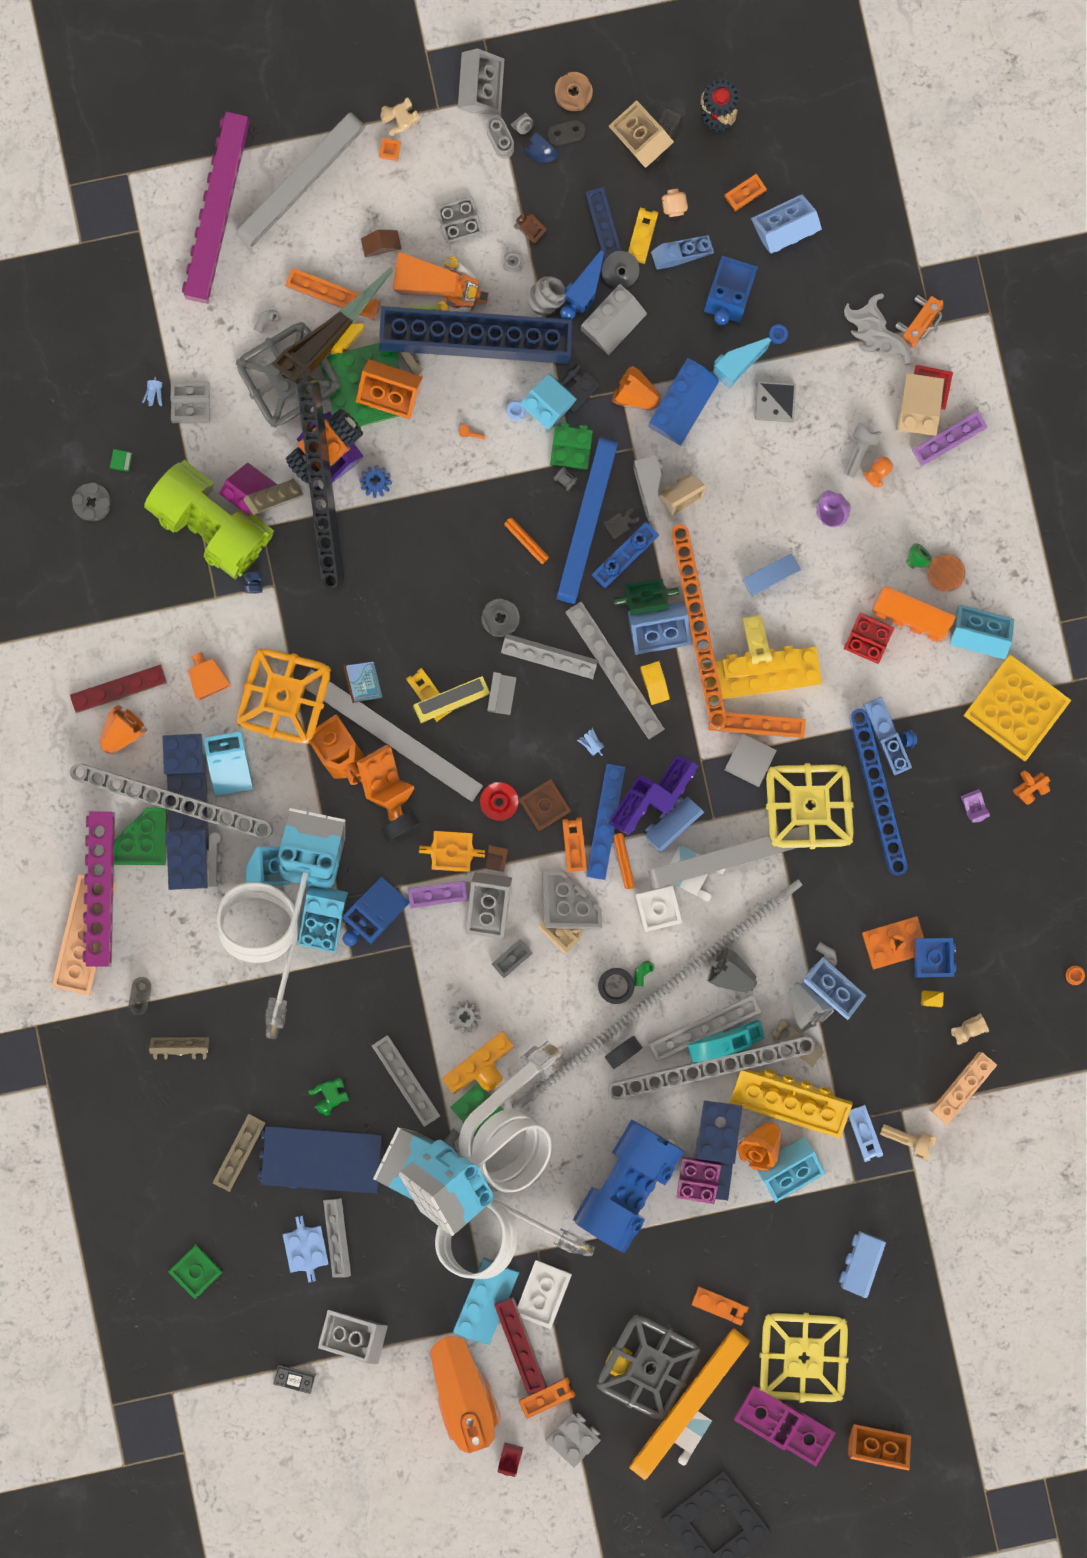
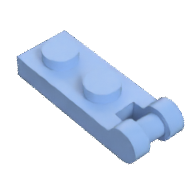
[848,1105,883,1162]

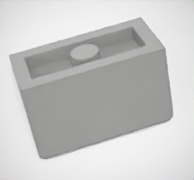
[487,672,516,715]

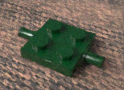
[614,579,679,616]

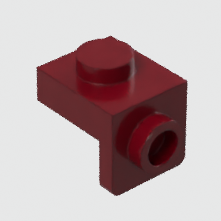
[497,1442,523,1477]

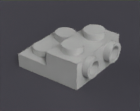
[546,1411,601,1467]

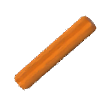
[505,518,549,564]
[613,833,635,889]

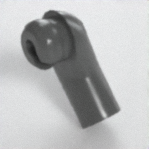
[443,1128,460,1153]

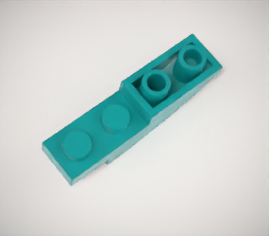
[687,1020,765,1063]

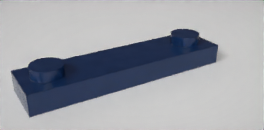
[585,187,621,260]

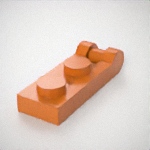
[562,817,587,872]
[691,1286,749,1326]
[518,1377,576,1419]

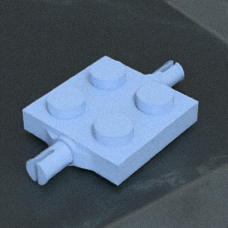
[283,1216,328,1282]

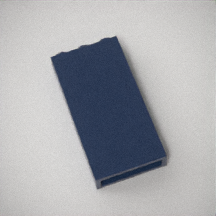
[258,1125,383,1194]

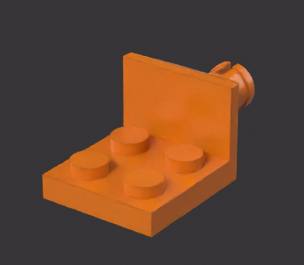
[310,714,365,785]
[357,745,414,821]

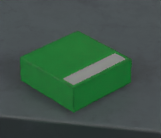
[110,449,133,472]

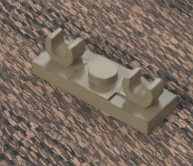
[149,1037,210,1060]

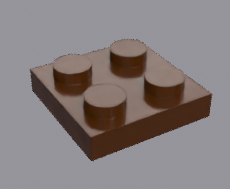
[518,779,571,832]

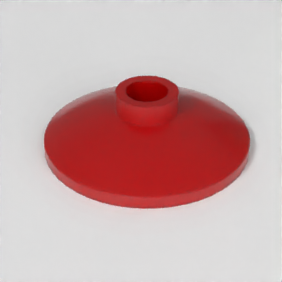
[480,782,518,821]

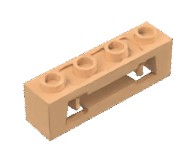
[930,1052,997,1125]

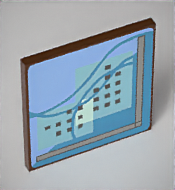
[343,661,383,703]

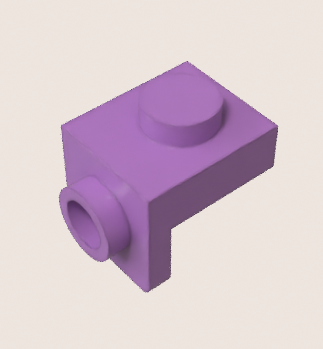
[961,789,990,823]

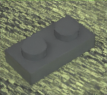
[492,939,533,978]

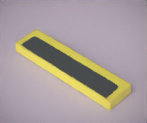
[413,676,490,723]

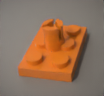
[862,916,924,970]

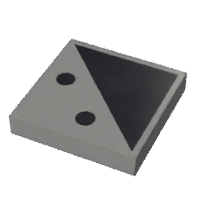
[755,381,796,422]

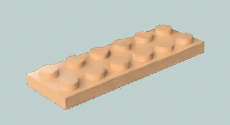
[52,874,117,996]

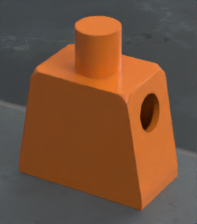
[188,652,231,701]

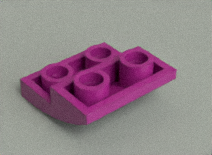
[676,1156,721,1204]

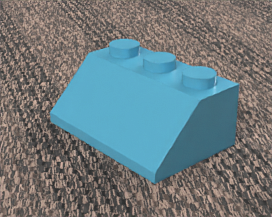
[950,605,1014,659]
[757,1137,825,1203]

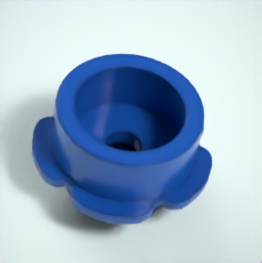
[901,729,917,748]

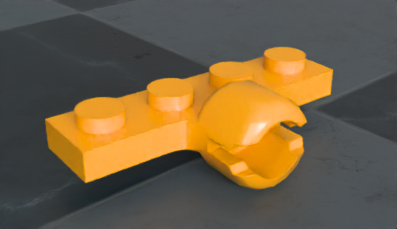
[441,1031,515,1095]

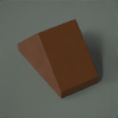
[361,229,402,257]

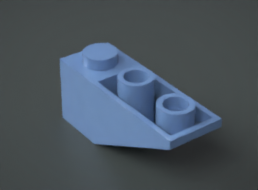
[651,235,714,270]

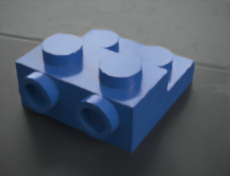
[914,938,956,977]

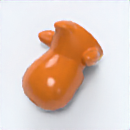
[863,456,893,488]

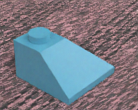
[245,846,291,886]

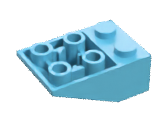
[203,731,253,796]
[298,886,348,953]

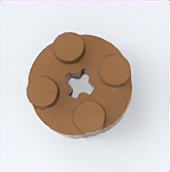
[555,72,593,111]

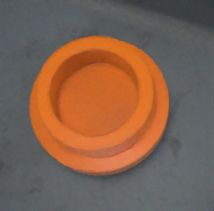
[1065,966,1085,985]

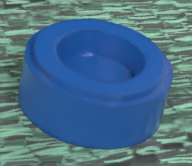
[769,324,788,344]

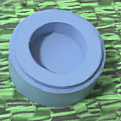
[506,401,525,421]

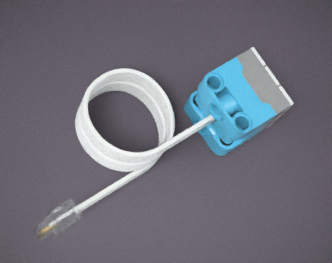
[217,808,345,1039]
[399,1040,565,1236]
[373,1127,595,1279]

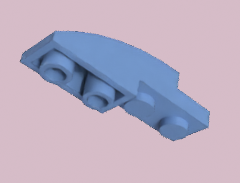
[863,696,912,776]

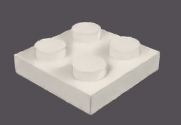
[635,886,682,932]

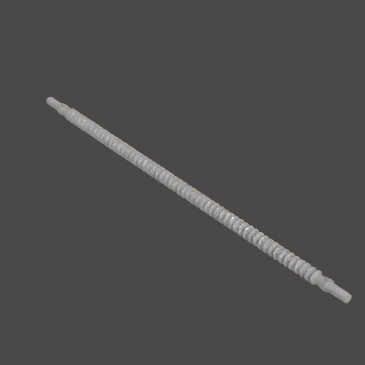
[511,880,802,1110]

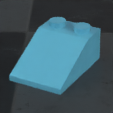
[713,337,771,389]

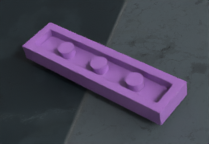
[912,411,988,467]

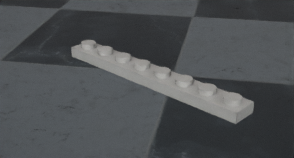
[565,602,665,740]

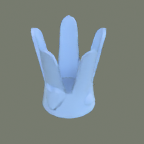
[142,377,162,406]
[577,728,604,756]

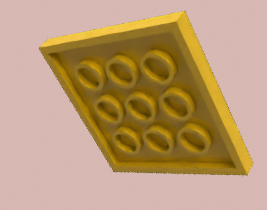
[963,655,1071,762]

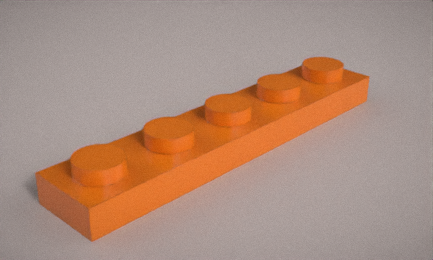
[285,268,381,321]
[708,712,806,739]

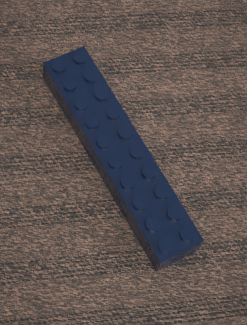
[378,306,572,364]

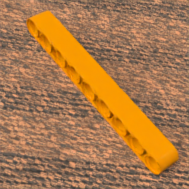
[629,1328,750,1480]

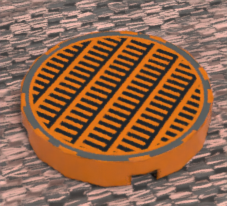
[927,554,966,592]

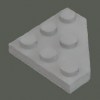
[542,870,602,929]

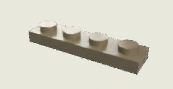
[243,479,304,515]
[213,1114,266,1192]

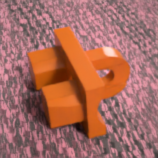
[1012,770,1050,805]

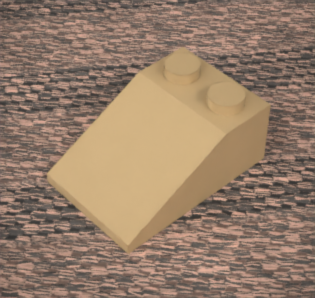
[609,100,674,168]
[897,373,944,436]
[659,475,707,516]

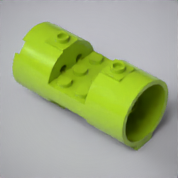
[144,459,274,580]

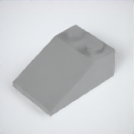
[633,455,664,522]
[466,872,512,939]
[318,1310,388,1364]

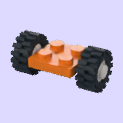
[286,409,363,483]

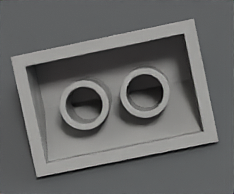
[458,48,504,115]
[581,284,647,355]

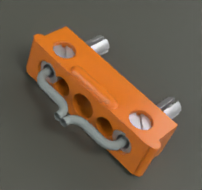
[896,295,943,348]

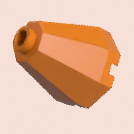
[612,366,661,411]
[99,705,147,754]
[737,1122,781,1172]

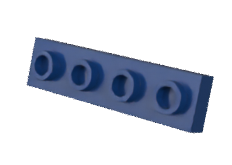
[591,522,659,589]

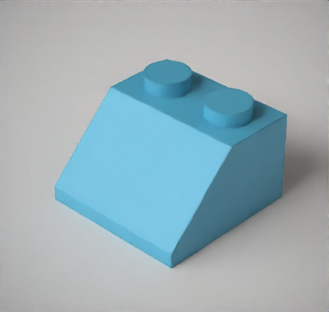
[520,373,577,430]

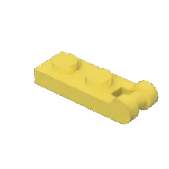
[743,615,772,665]

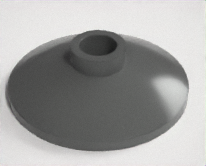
[602,251,639,288]

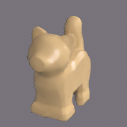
[380,97,420,136]
[951,1013,989,1045]

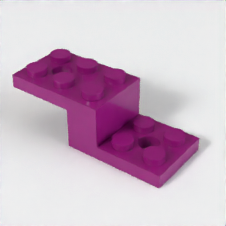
[734,1385,836,1467]

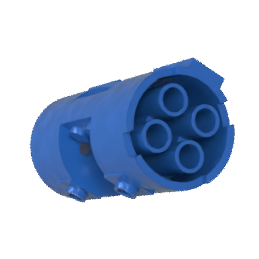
[573,1119,685,1253]

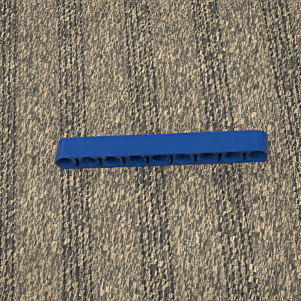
[556,437,618,604]
[849,709,907,875]

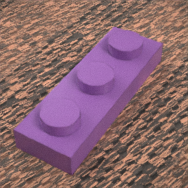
[408,881,468,908]

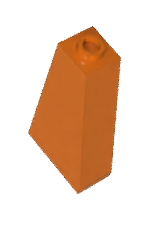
[393,252,466,297]

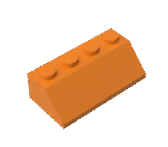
[872,586,956,643]

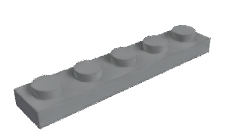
[501,634,598,679]
[372,1035,440,1127]

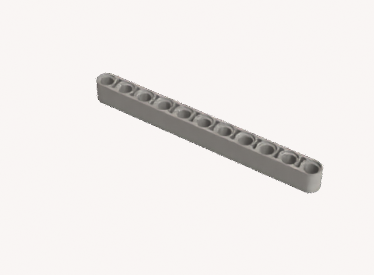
[305,669,483,802]
[70,764,273,838]
[609,1036,815,1100]

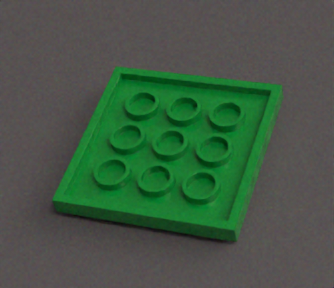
[320,343,400,427]

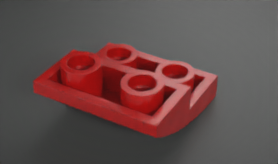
[844,612,895,664]

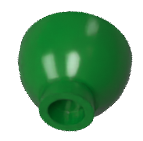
[906,543,932,569]

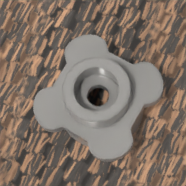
[503,252,523,272]

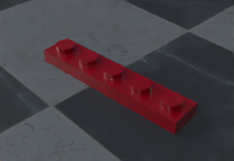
[70,664,167,713]
[494,1297,547,1394]

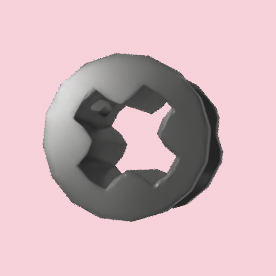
[554,467,579,491]

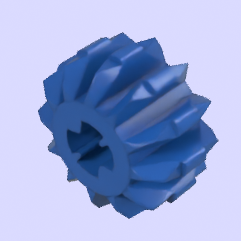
[359,465,392,498]

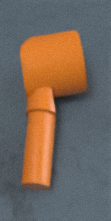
[459,425,485,440]

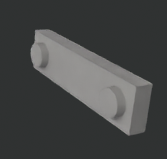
[323,1198,351,1278]

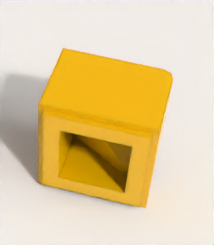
[921,991,944,1007]

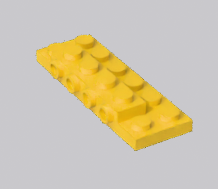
[703,646,822,701]
[730,1069,852,1139]

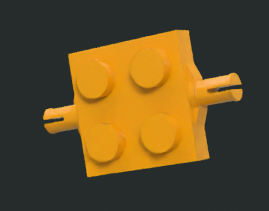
[419,831,485,872]

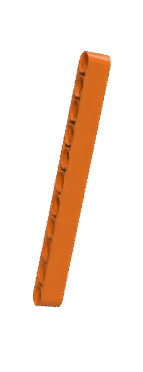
[672,524,727,730]

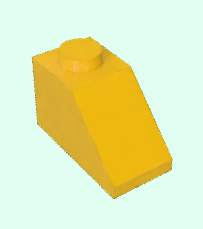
[330,323,365,354]
[640,661,670,705]

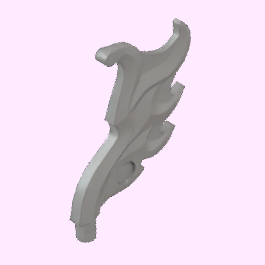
[844,293,913,365]

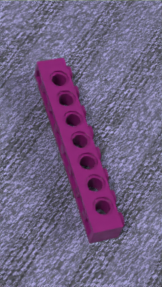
[82,811,115,967]

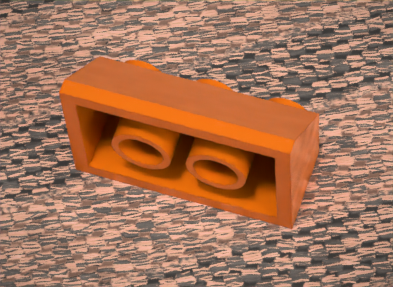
[356,359,423,419]
[848,1424,911,1470]

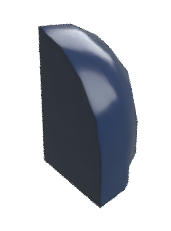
[524,133,559,163]

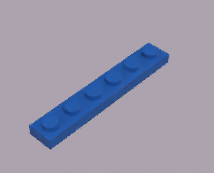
[586,764,625,880]

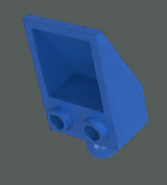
[560,250,604,320]
[704,256,758,325]
[342,877,410,946]

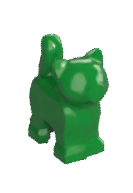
[308,1077,349,1116]

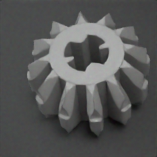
[449,1000,481,1033]

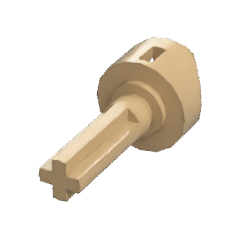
[880,1124,937,1161]

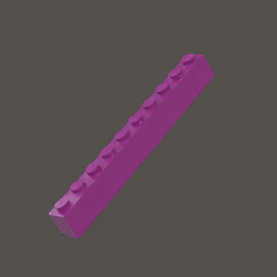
[182,112,250,304]

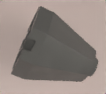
[707,948,757,993]

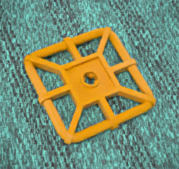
[236,648,331,745]

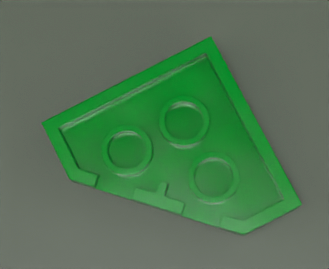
[114,808,167,866]

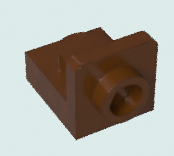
[513,213,547,243]

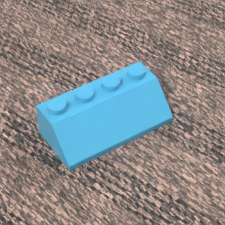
[453,1257,519,1345]

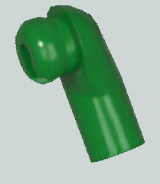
[634,961,654,987]

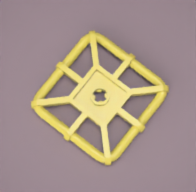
[766,763,854,849]
[759,1313,849,1403]

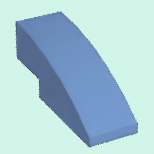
[742,554,801,597]

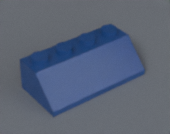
[648,358,719,446]

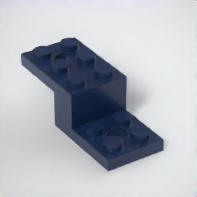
[694,1100,742,1201]

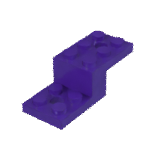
[608,755,698,835]

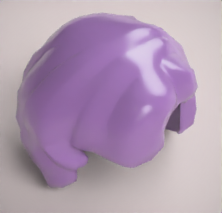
[816,490,851,527]

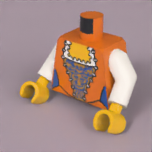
[435,256,489,312]

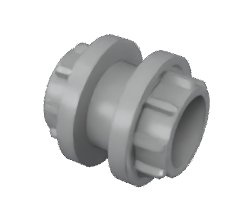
[527,276,566,315]

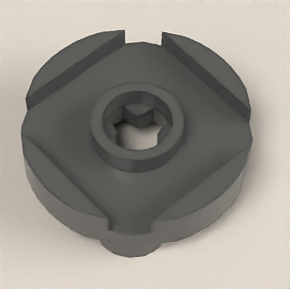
[72,482,111,521]
[481,599,520,637]

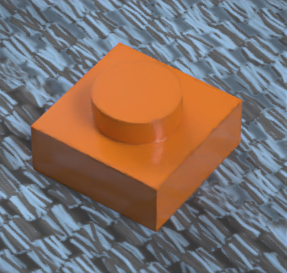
[379,138,401,162]

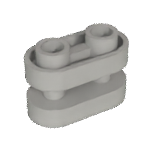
[487,117,514,159]

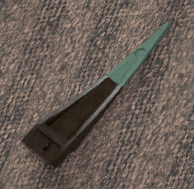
[272,268,393,385]

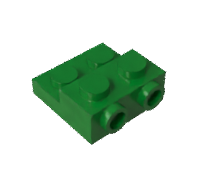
[550,423,593,471]
[450,1082,503,1137]

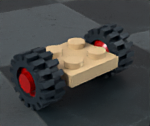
[700,79,739,132]

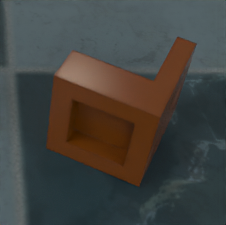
[485,845,508,872]

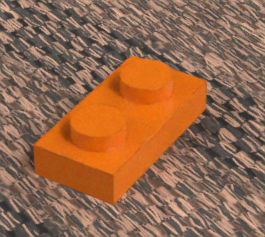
[725,174,767,212]

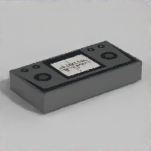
[273,1365,316,1394]

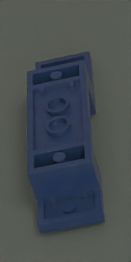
[162,734,209,890]

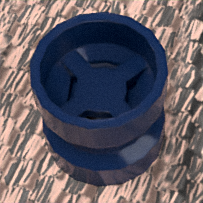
[243,572,263,594]

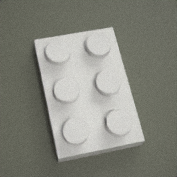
[517,1260,572,1329]

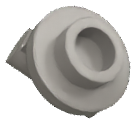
[511,112,533,134]

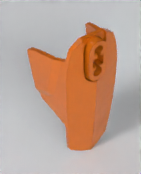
[430,1336,501,1453]

